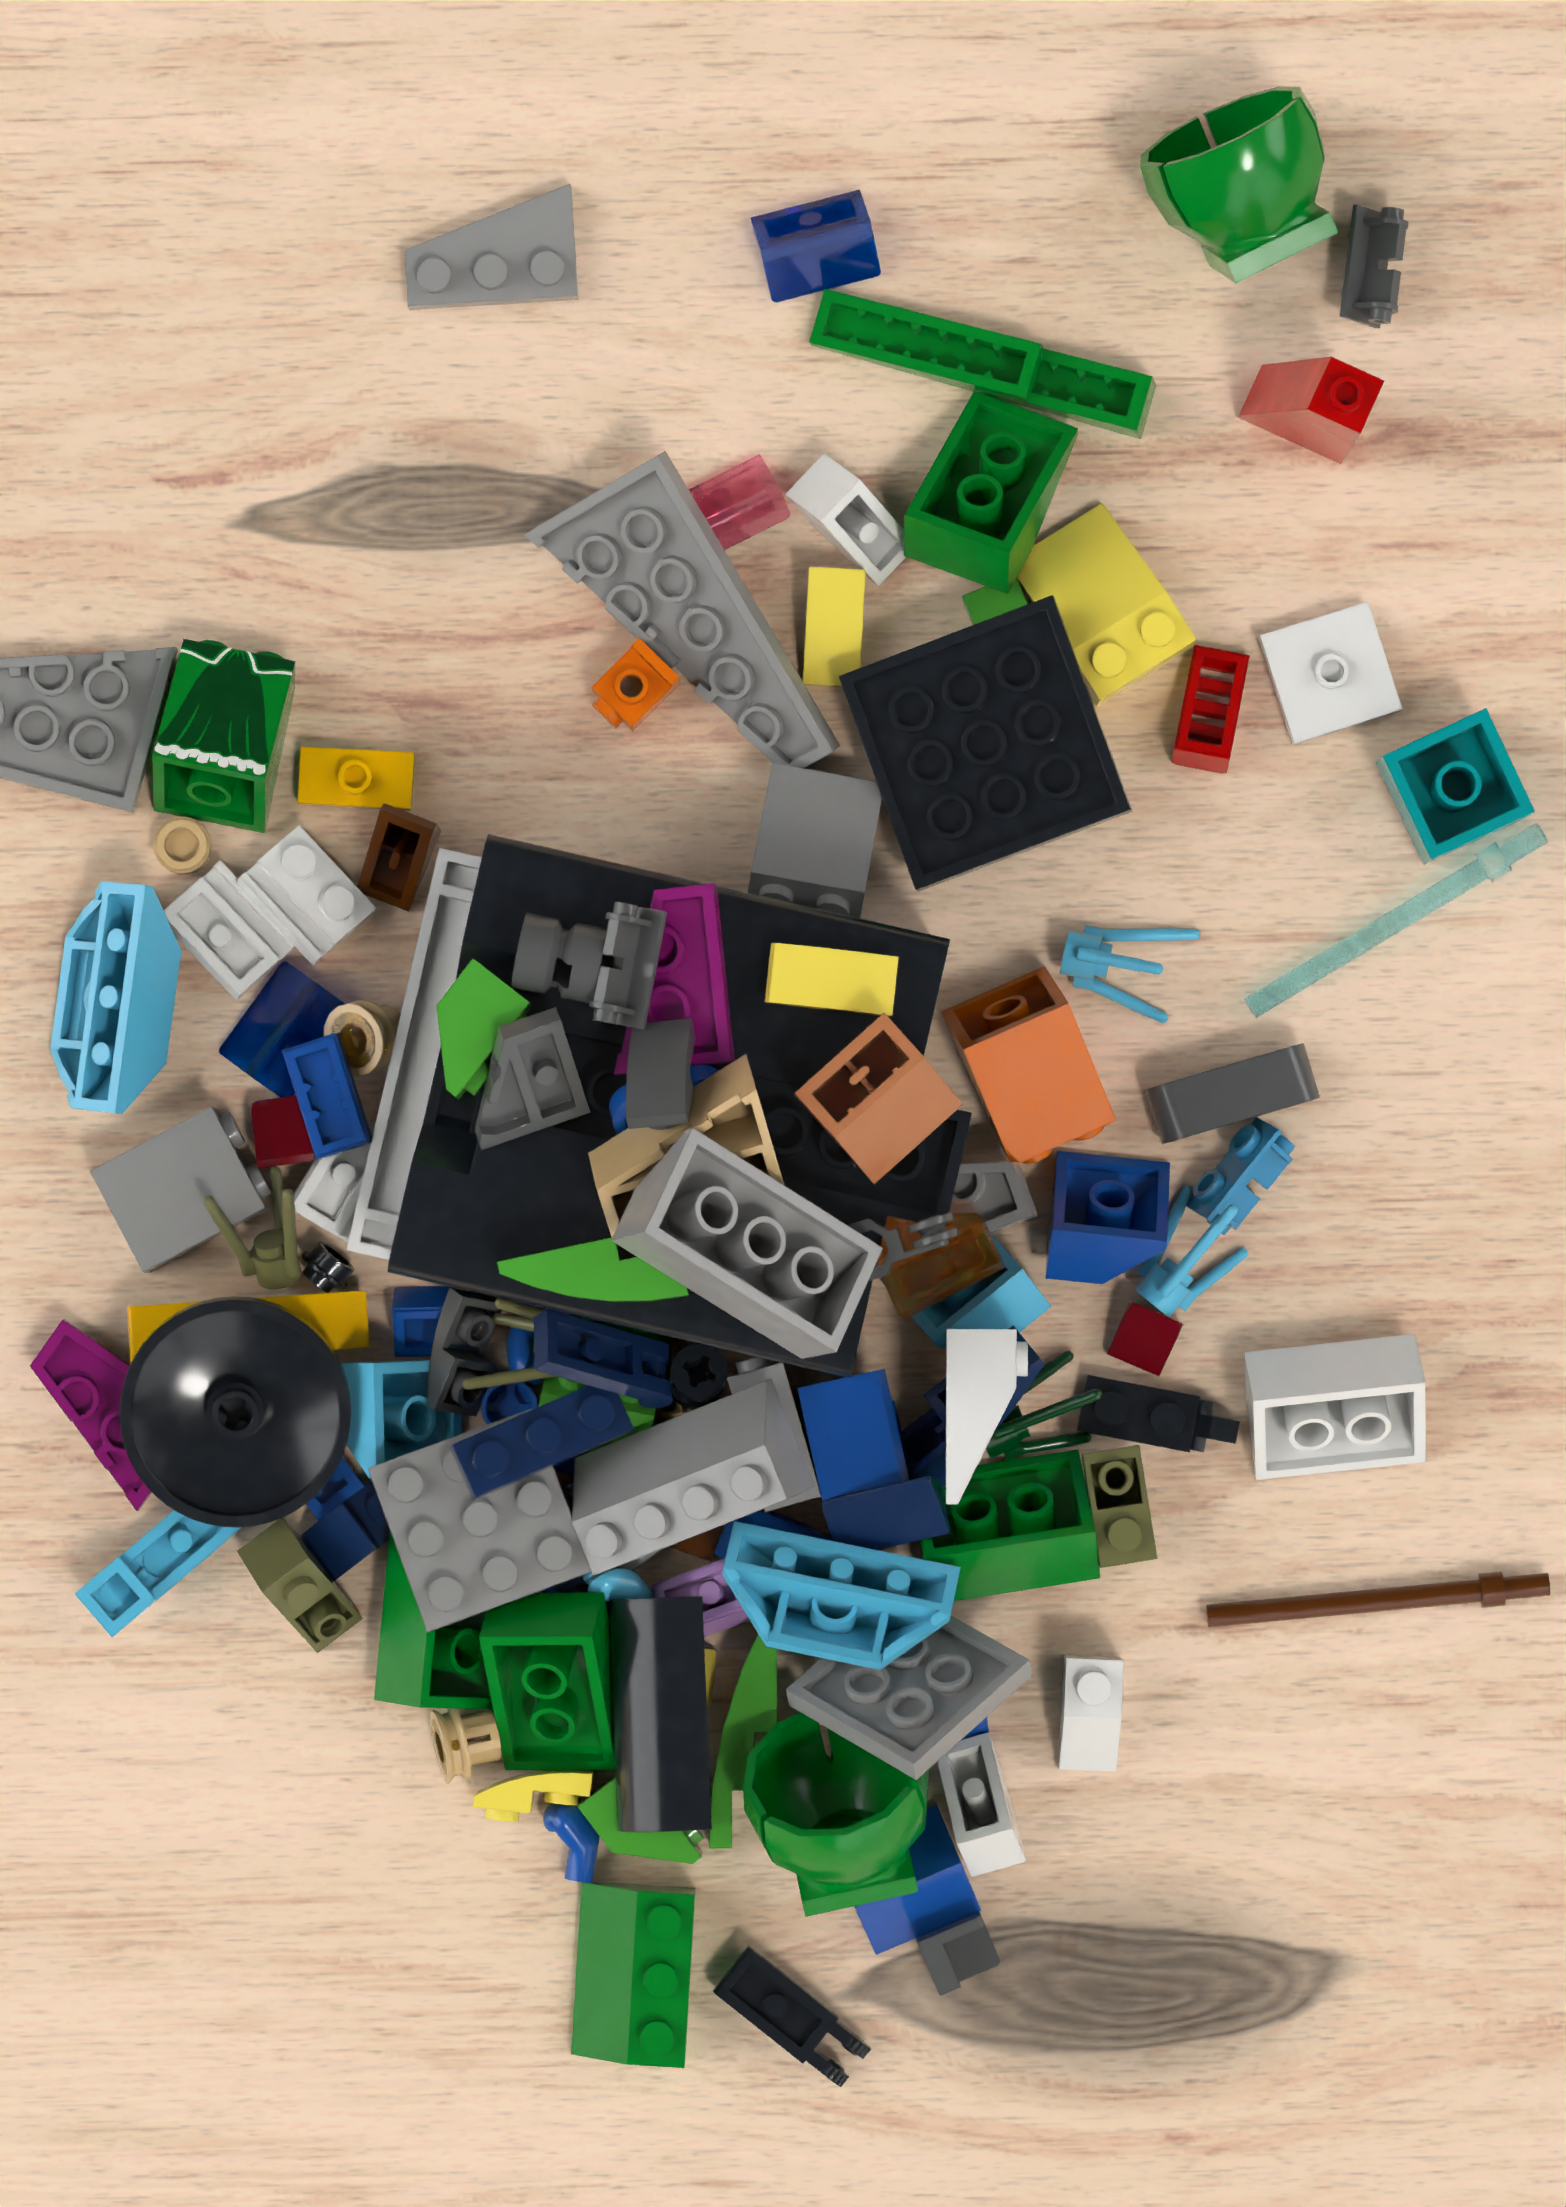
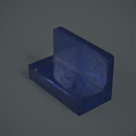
[750,189,881,302]
[219,961,345,1097]

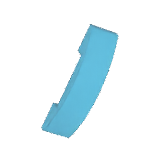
[75,1510,242,1638]

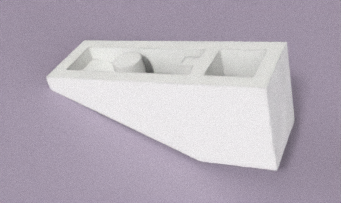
[946,1329,1028,1504]

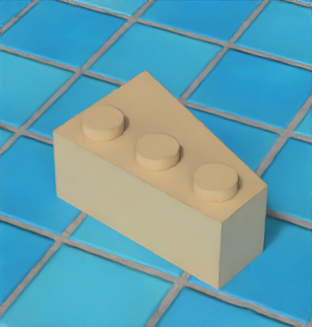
[588,1054,784,1237]

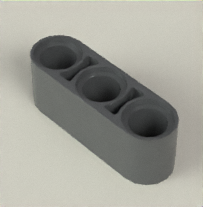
[1146,1043,1320,1144]

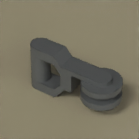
[847,1212,959,1281]

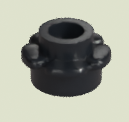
[302,1241,355,1293]

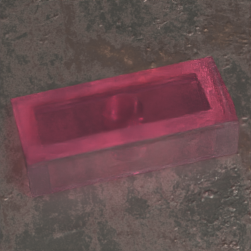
[689,454,790,550]

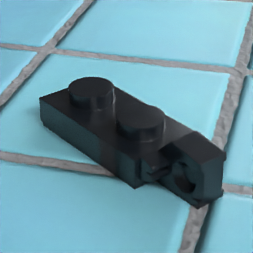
[1076,1375,1240,1453]

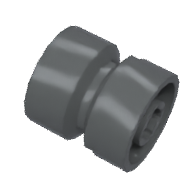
[511,912,607,1004]

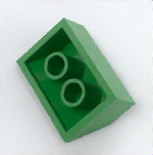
[920,1449,1100,1601]
[374,1532,493,1710]
[571,1882,696,2068]

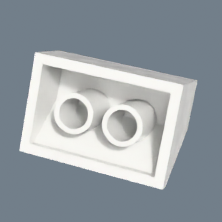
[1244,1334,1426,1480]

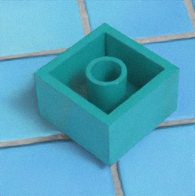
[1376,708,1535,865]

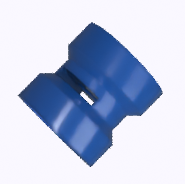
[481,1382,540,1425]

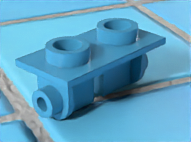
[1186,1117,1295,1235]

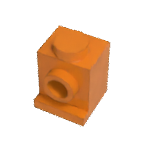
[591,638,681,732]

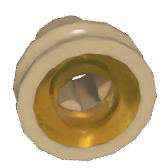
[324,999,401,1077]
[430,1708,501,1784]

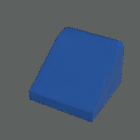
[392,1286,450,1357]

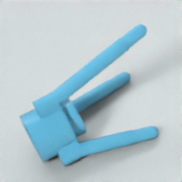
[1060,925,1200,1023]
[1135,1185,1248,1318]

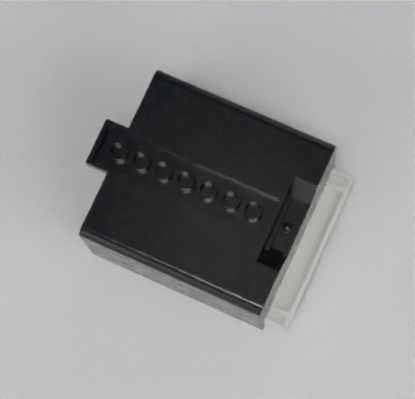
[346,834,972,1378]

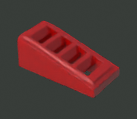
[1171,645,1250,774]

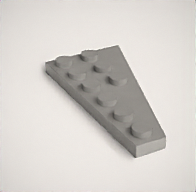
[524,451,840,768]
[0,647,178,814]

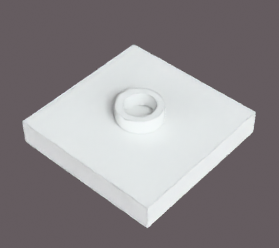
[1258,601,1403,745]

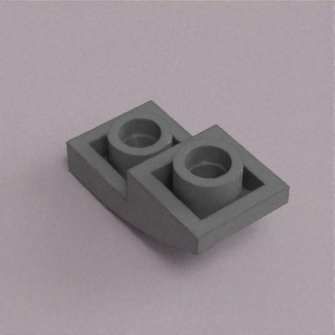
[626,1018,696,1130]
[428,1288,502,1417]

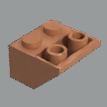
[794,1013,963,1184]

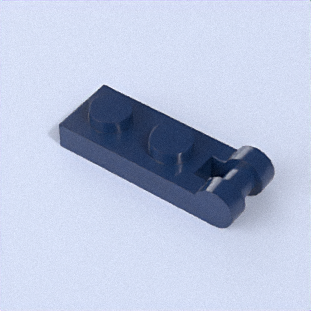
[533,1309,673,1408]

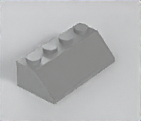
[611,1128,883,1359]
[572,1379,815,1576]

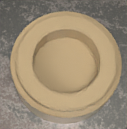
[153,817,212,875]

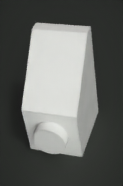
[785,454,906,586]
[1058,1654,1124,1772]
[937,1732,1026,1877]

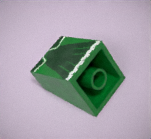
[152,639,295,833]

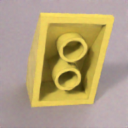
[1016,503,1197,707]

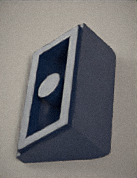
[821,1476,951,1550]

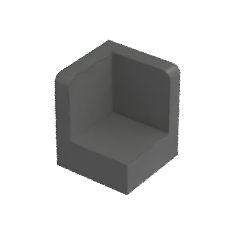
[916,1911,1000,1996]

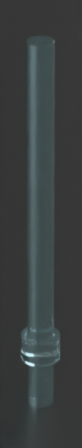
[1244,823,1548,1018]

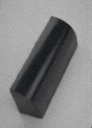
[609,1596,712,1832]

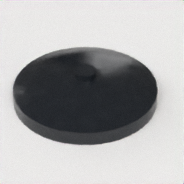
[119,1296,351,1528]

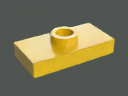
[297,746,415,811]

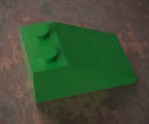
[904,391,1078,594]
[479,1592,615,1770]

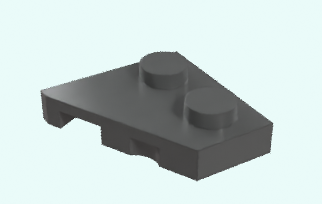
[475,1007,590,1150]

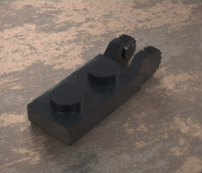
[713,1945,872,2087]

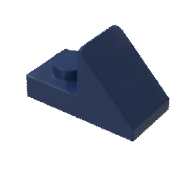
[300,1481,390,1581]

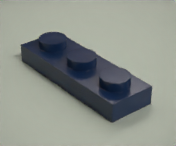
[450,1385,634,1501]

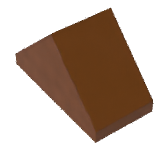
[357,803,441,912]

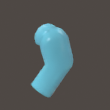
[583,1568,655,1602]

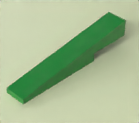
[809,289,1156,439]

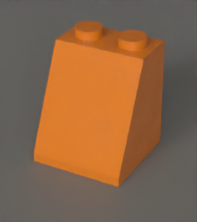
[941,966,1117,1164]

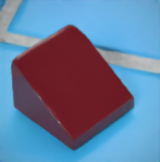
[251,1095,315,1169]
[1107,1302,1183,1376]

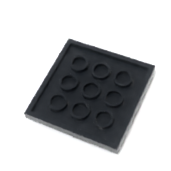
[839,595,1133,892]

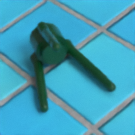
[986,1351,1102,1461]

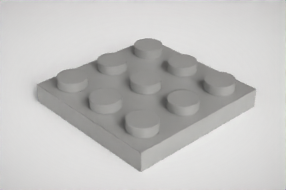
[368,1409,591,1633]
[786,1616,1032,1780]

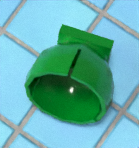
[1140,86,1339,283]
[743,1712,929,1917]

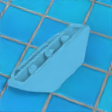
[50,881,182,1114]
[722,1521,961,1670]

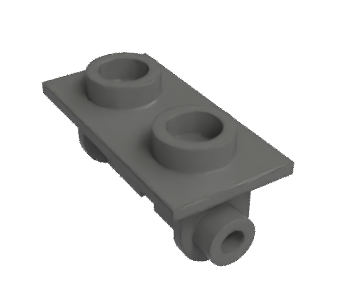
[1340,204,1409,328]
[589,902,667,1030]

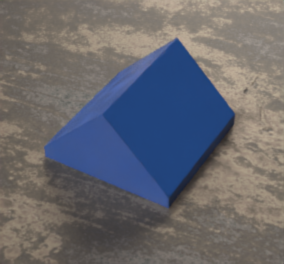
[797,1369,909,1501]
[854,1804,981,1955]

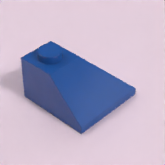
[1045,1151,1170,1284]

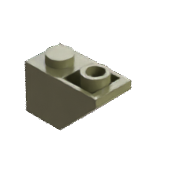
[1082,1445,1158,1568]
[237,1517,363,1653]

